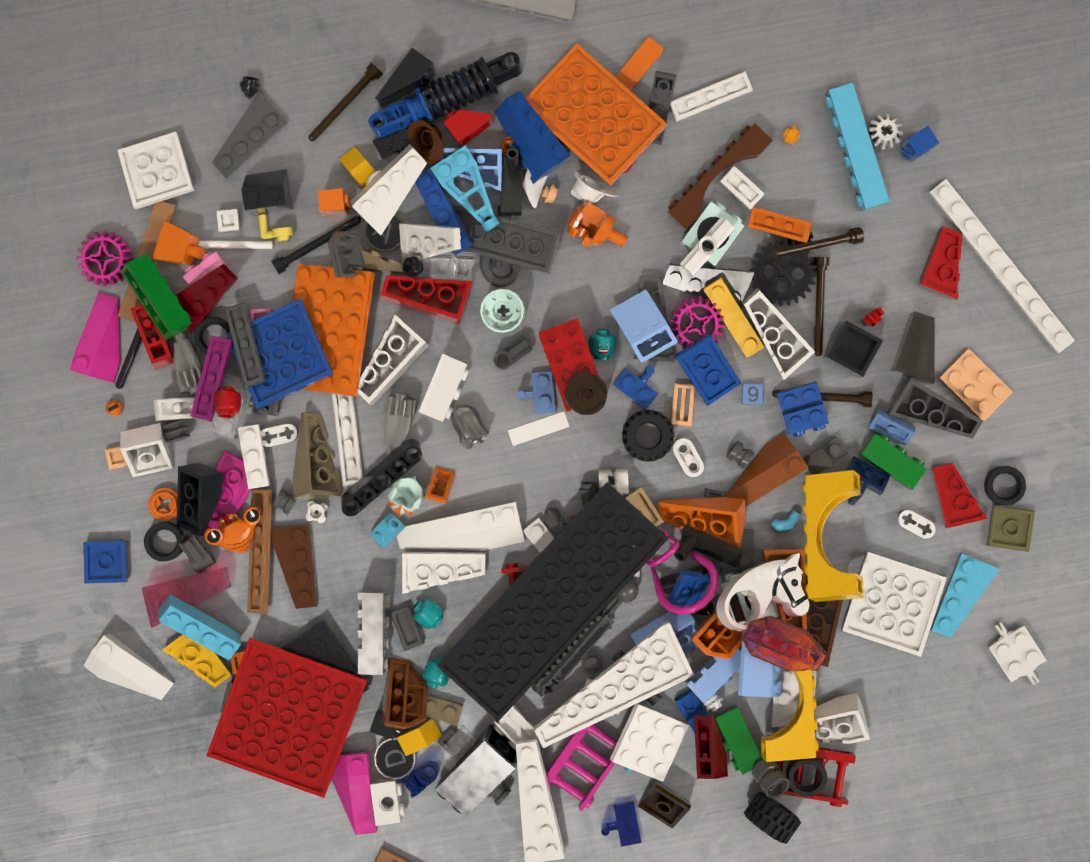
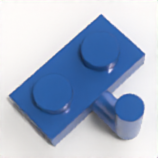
[613,366,659,410]

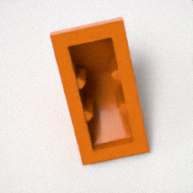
[425,467,455,504]

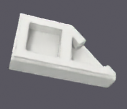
[523,170,548,209]

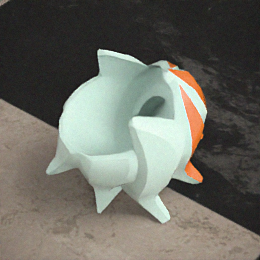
[387,475,426,517]

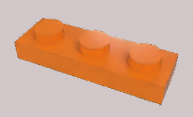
[748,207,813,243]

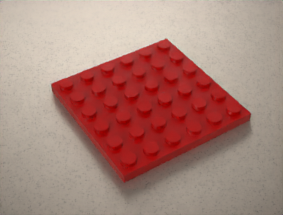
[206,637,368,798]

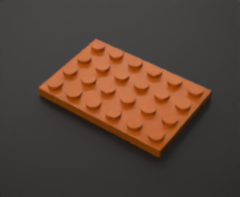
[526,43,668,186]
[292,264,375,397]

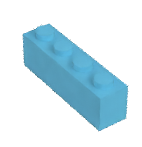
[158,594,241,660]

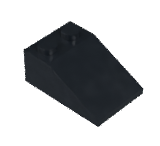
[375,48,435,108]
[177,463,223,536]

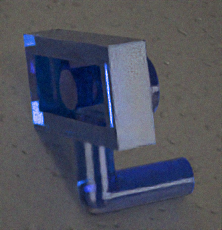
[601,801,641,847]

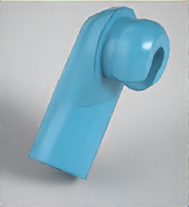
[771,510,801,533]

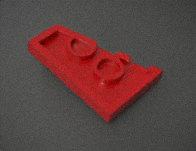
[919,226,962,300]
[931,463,987,528]

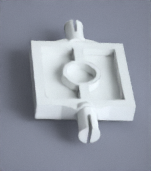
[988,621,1047,685]

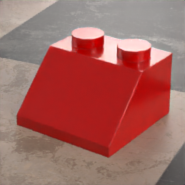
[443,110,493,148]

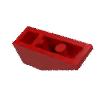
[130,304,174,370]

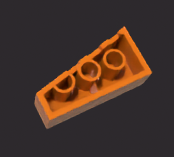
[761,548,807,631]

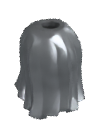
[451,405,489,449]

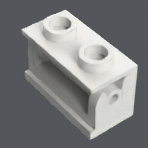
[494,705,538,750]

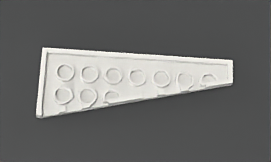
[534,621,694,748]

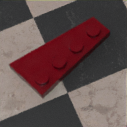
[176,264,239,333]

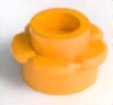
[783,125,801,145]

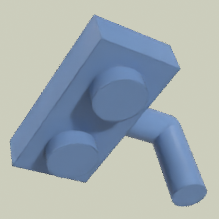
[516,371,556,414]

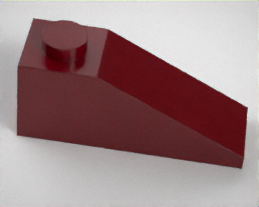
[694,715,728,779]

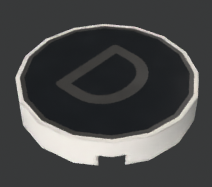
[374,737,416,779]

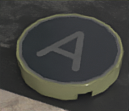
[364,214,403,252]

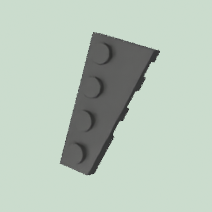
[633,276,675,362]

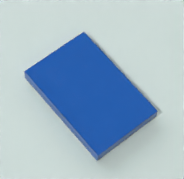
[675,333,742,406]

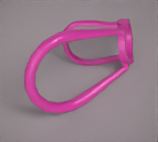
[646,530,719,615]

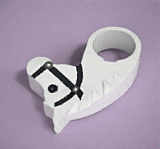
[716,553,809,630]

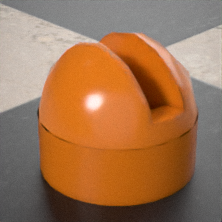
[106,400,124,416]

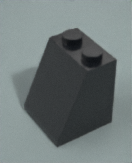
[241,169,293,216]

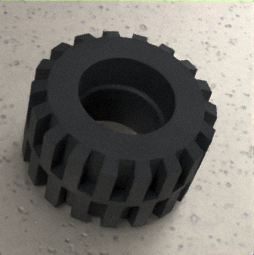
[622,410,675,462]
[744,792,801,844]

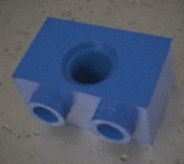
[900,126,939,162]

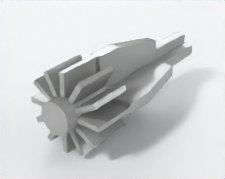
[172,332,203,395]
[383,392,416,467]

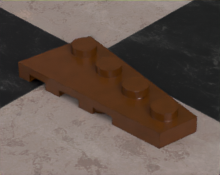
[271,524,317,609]

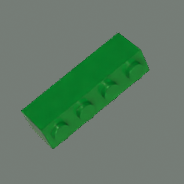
[121,254,191,341]

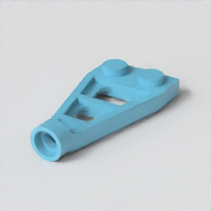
[431,145,500,232]

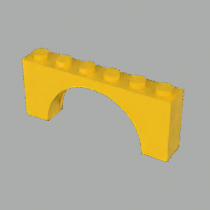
[803,470,864,602]
[755,629,818,762]

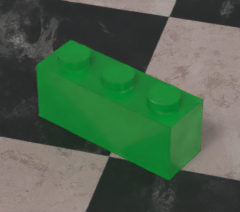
[859,433,927,490]
[714,705,763,775]

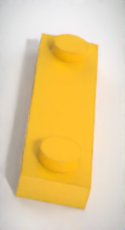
[703,277,765,358]

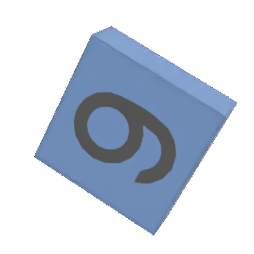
[742,384,763,405]

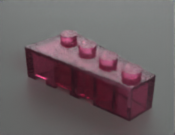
[142,567,231,628]

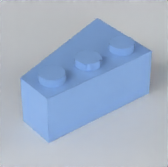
[441,148,503,191]

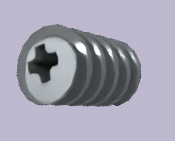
[161,419,191,443]

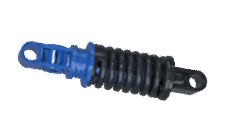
[368,52,523,138]

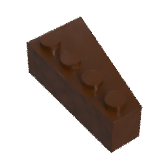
[806,576,843,667]

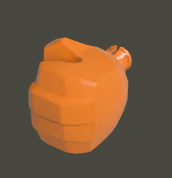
[567,201,628,248]

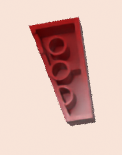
[380,275,472,324]

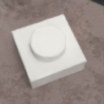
[217,209,240,232]

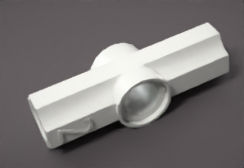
[680,217,735,276]

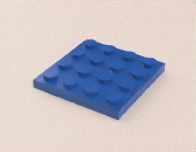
[226,299,334,409]

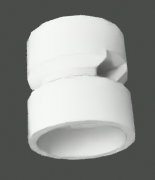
[598,468,629,495]

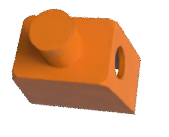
[152,221,205,265]

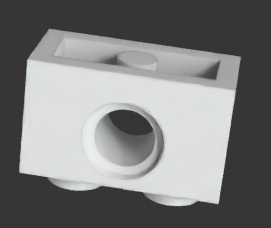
[370,779,405,826]

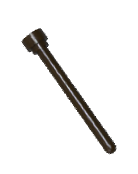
[309,62,383,142]
[772,227,864,258]
[813,257,830,357]
[772,390,873,408]

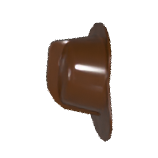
[407,120,444,165]

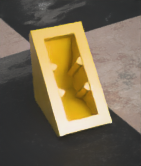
[339,146,375,188]
[396,718,442,756]

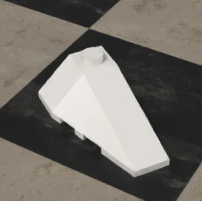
[84,633,174,700]
[777,693,870,744]

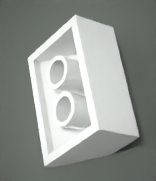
[419,354,470,422]

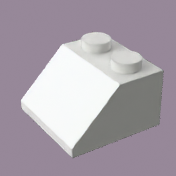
[120,423,173,477]

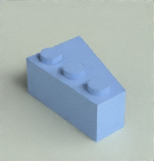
[685,648,741,703]

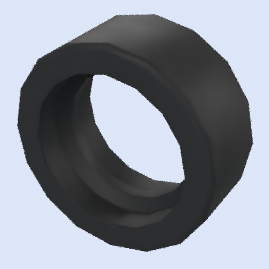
[194,317,232,354]
[984,466,1026,505]
[144,522,184,561]
[786,757,827,797]

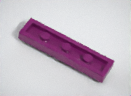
[190,335,233,422]

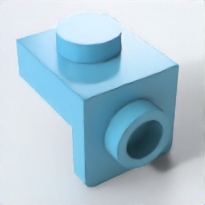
[370,513,405,549]

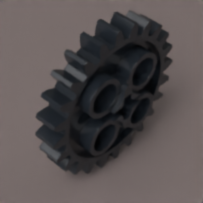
[750,239,817,306]

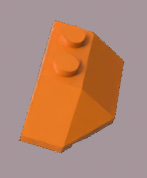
[691,608,752,660]

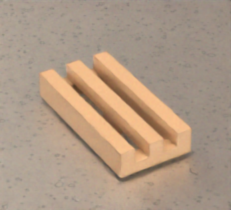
[671,383,695,426]

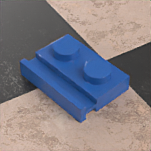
[668,570,710,607]

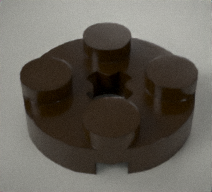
[564,373,607,415]

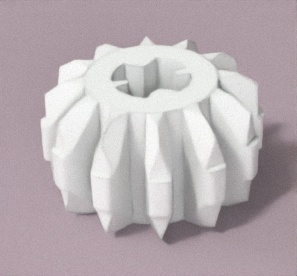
[867,114,903,150]

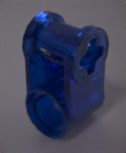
[399,761,440,798]

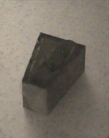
[891,311,935,384]

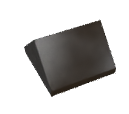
[638,779,691,829]

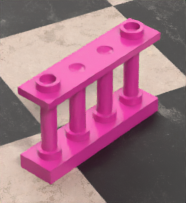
[546,723,618,811]

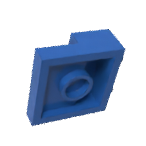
[777,381,829,437]

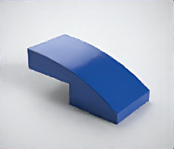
[674,689,707,734]

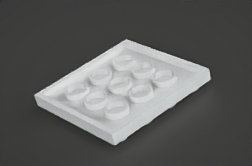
[841,552,947,657]

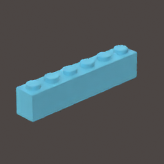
[825,83,890,211]

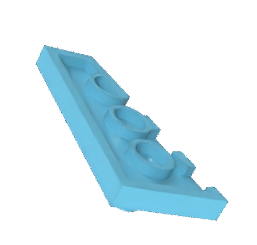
[930,553,1000,638]

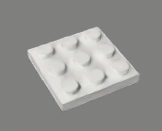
[117,132,195,209]
[610,703,689,781]

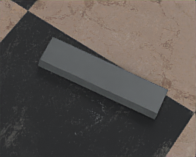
[225,302,267,388]

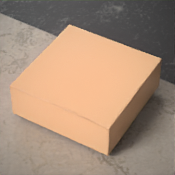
[105,446,128,470]

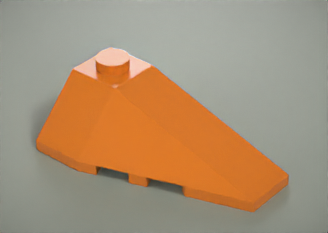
[658,497,746,547]

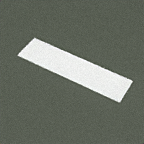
[508,411,569,446]

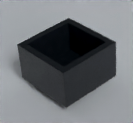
[824,320,883,378]

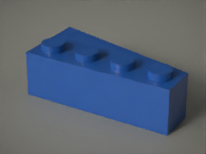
[494,91,570,184]

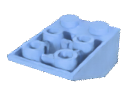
[610,290,678,364]

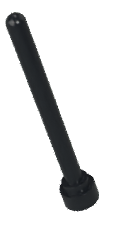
[271,216,361,275]
[115,328,142,389]

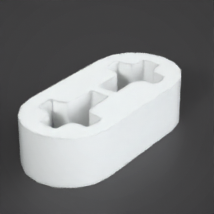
[261,424,298,447]
[897,510,936,539]

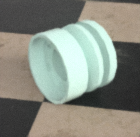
[480,289,526,333]

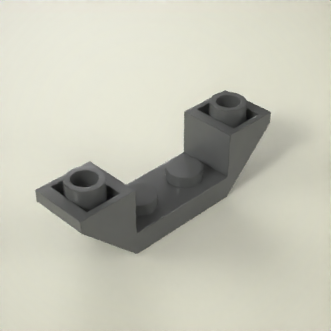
[648,71,676,145]

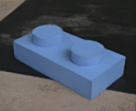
[868,409,916,446]

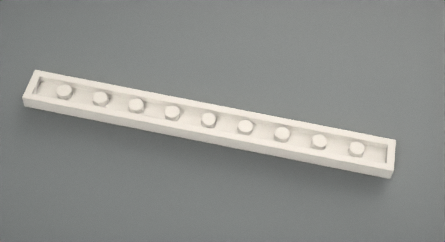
[929,179,1075,354]

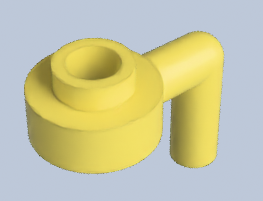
[258,214,294,242]

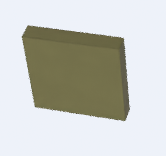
[986,505,1035,552]

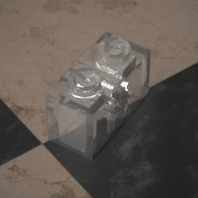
[430,255,473,280]

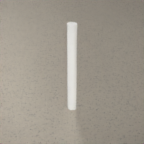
[198,240,273,249]

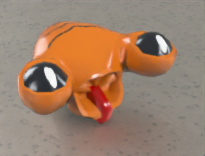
[204,506,260,554]

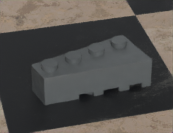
[887,377,983,439]

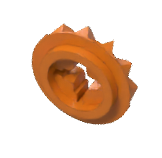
[148,488,177,521]

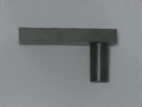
[501,148,523,216]
[674,525,742,568]

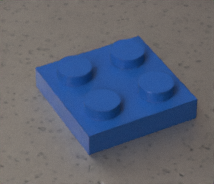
[83,541,128,584]

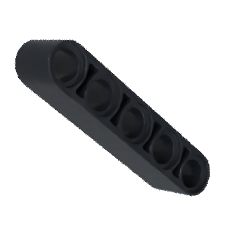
[341,439,422,517]

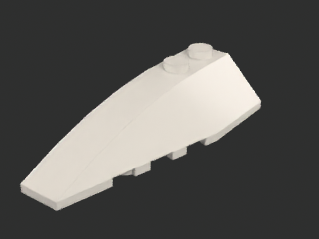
[397,501,525,551]

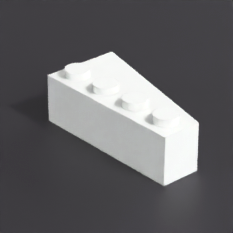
[358,315,429,406]

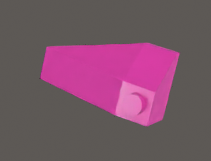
[70,292,121,383]
[332,750,376,835]

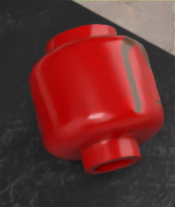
[213,386,241,418]

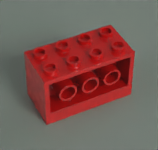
[538,318,599,412]

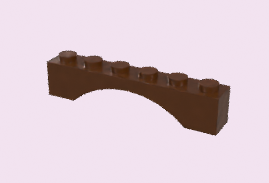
[667,123,773,232]

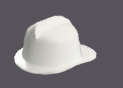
[571,171,619,203]

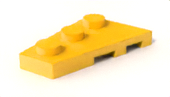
[162,635,233,688]

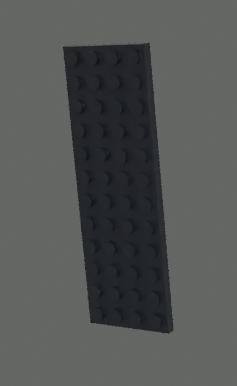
[437,481,669,722]

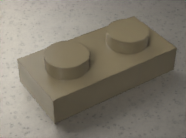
[426,694,463,726]

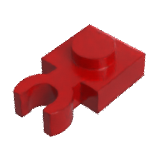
[860,306,885,327]

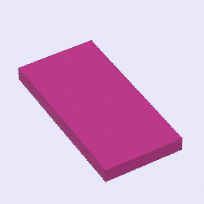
[207,450,251,529]

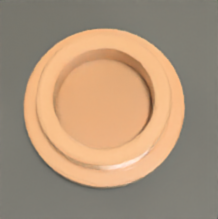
[541,183,558,203]

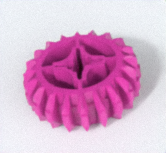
[76,231,133,287]
[669,296,725,349]

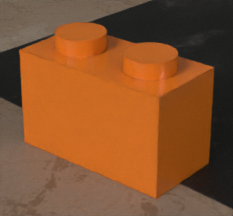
[318,189,352,216]

